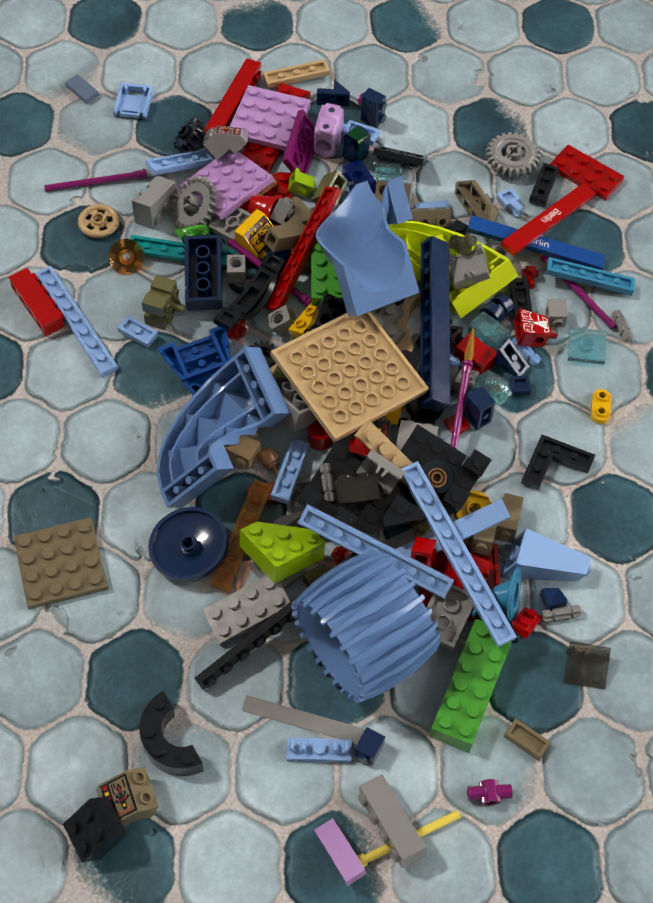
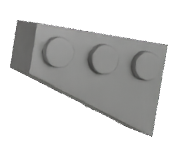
[131,175,178,230]

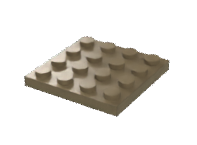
[13,517,108,610]

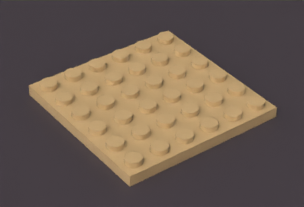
[270,312,429,443]

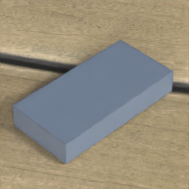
[65,74,99,104]

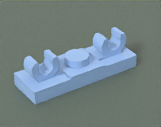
[287,738,352,763]

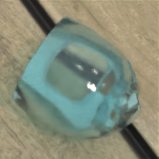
[476,370,512,406]

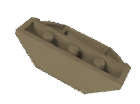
[454,180,499,242]

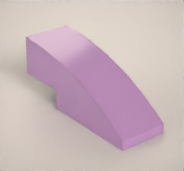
[314,818,366,886]

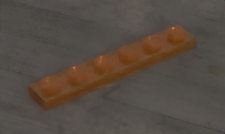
[210,479,273,593]

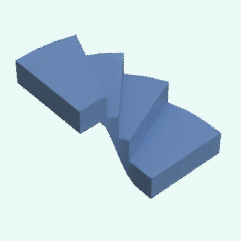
[157,347,290,508]

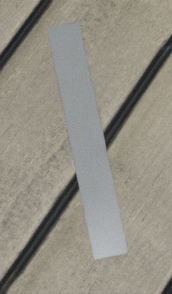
[242,695,363,744]

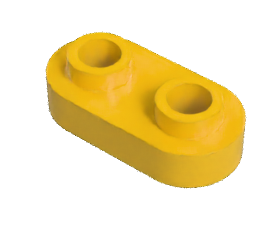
[590,389,611,424]

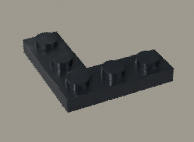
[521,434,595,490]

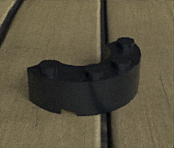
[140,691,204,776]

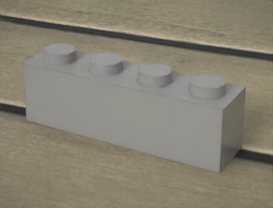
[358,774,426,868]

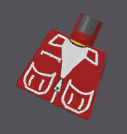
[514,308,558,347]

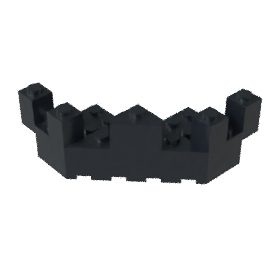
[295,424,492,535]

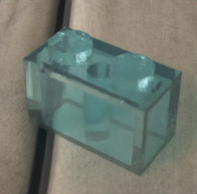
[372,160,402,181]
[468,311,511,352]

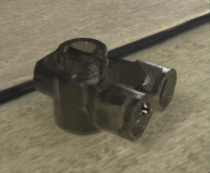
[448,235,477,256]

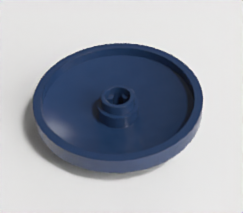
[148,507,229,582]

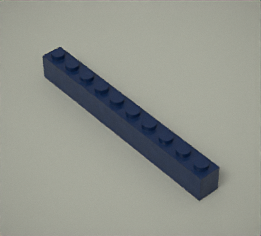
[420,236,451,412]

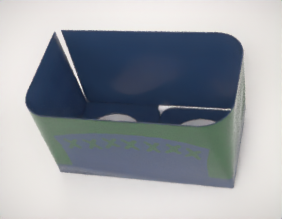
[342,125,371,166]

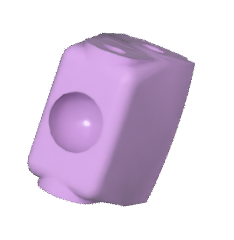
[314,103,344,159]

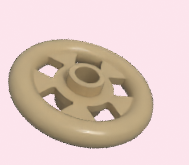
[78,204,120,238]

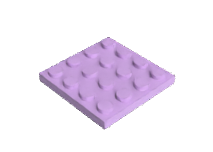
[229,85,311,151]
[180,149,274,221]

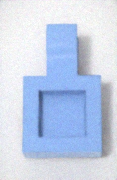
[496,188,523,218]

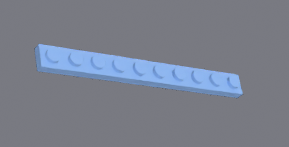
[401,461,517,648]

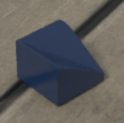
[540,588,568,611]

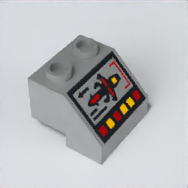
[203,126,248,160]

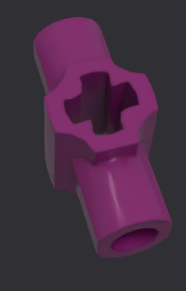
[467,779,513,806]

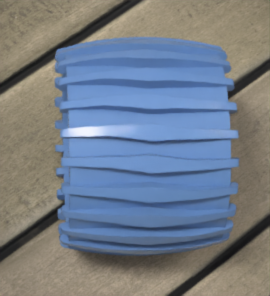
[291,550,441,703]

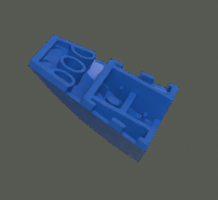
[157,326,231,395]

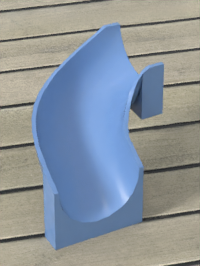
[316,176,419,316]

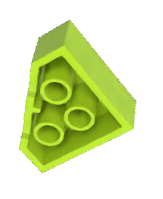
[240,522,325,584]

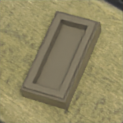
[503,718,551,761]

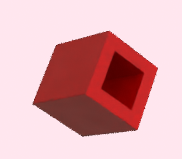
[411,536,437,567]

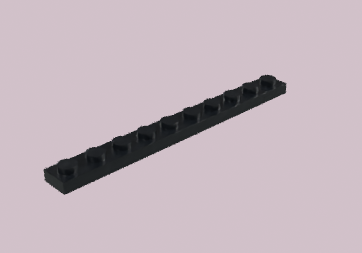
[194,552,358,690]

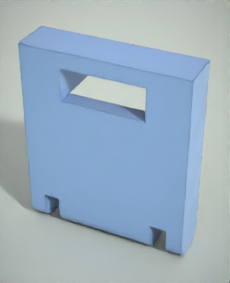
[113,83,154,119]

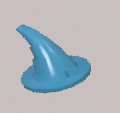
[471,568,521,624]

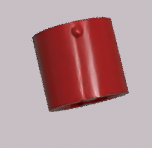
[308,420,332,451]

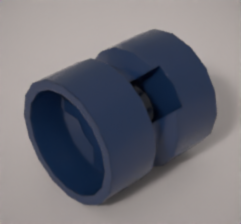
[480,293,514,327]

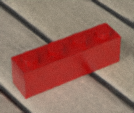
[8,268,65,337]

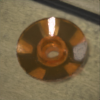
[108,239,144,274]

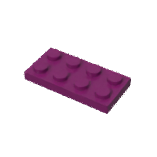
[282,109,315,174]

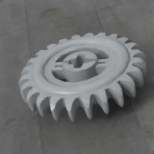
[485,132,541,178]
[170,176,217,228]

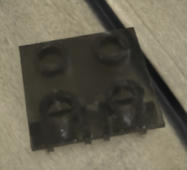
[563,641,611,689]

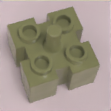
[142,275,185,330]

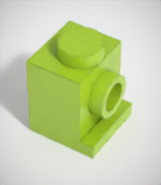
[288,168,316,198]

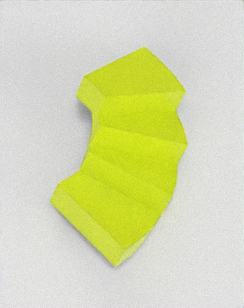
[388,221,518,318]

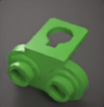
[174,224,210,243]

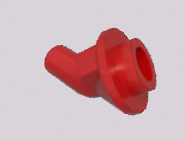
[522,266,539,289]

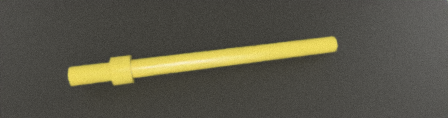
[357,810,461,867]

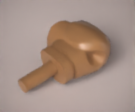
[257,447,279,477]

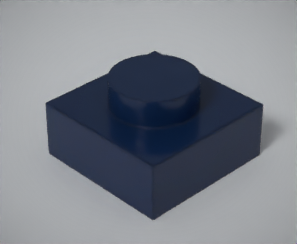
[509,375,531,396]

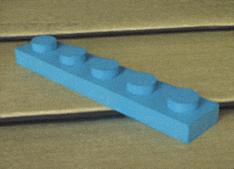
[546,257,635,296]

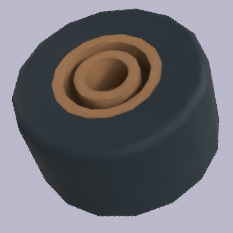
[422,460,455,497]

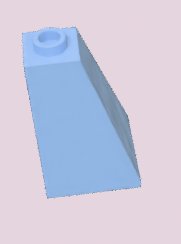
[501,528,591,581]

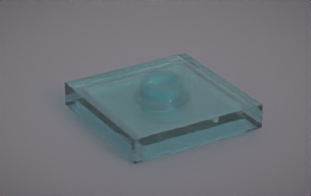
[568,327,606,365]

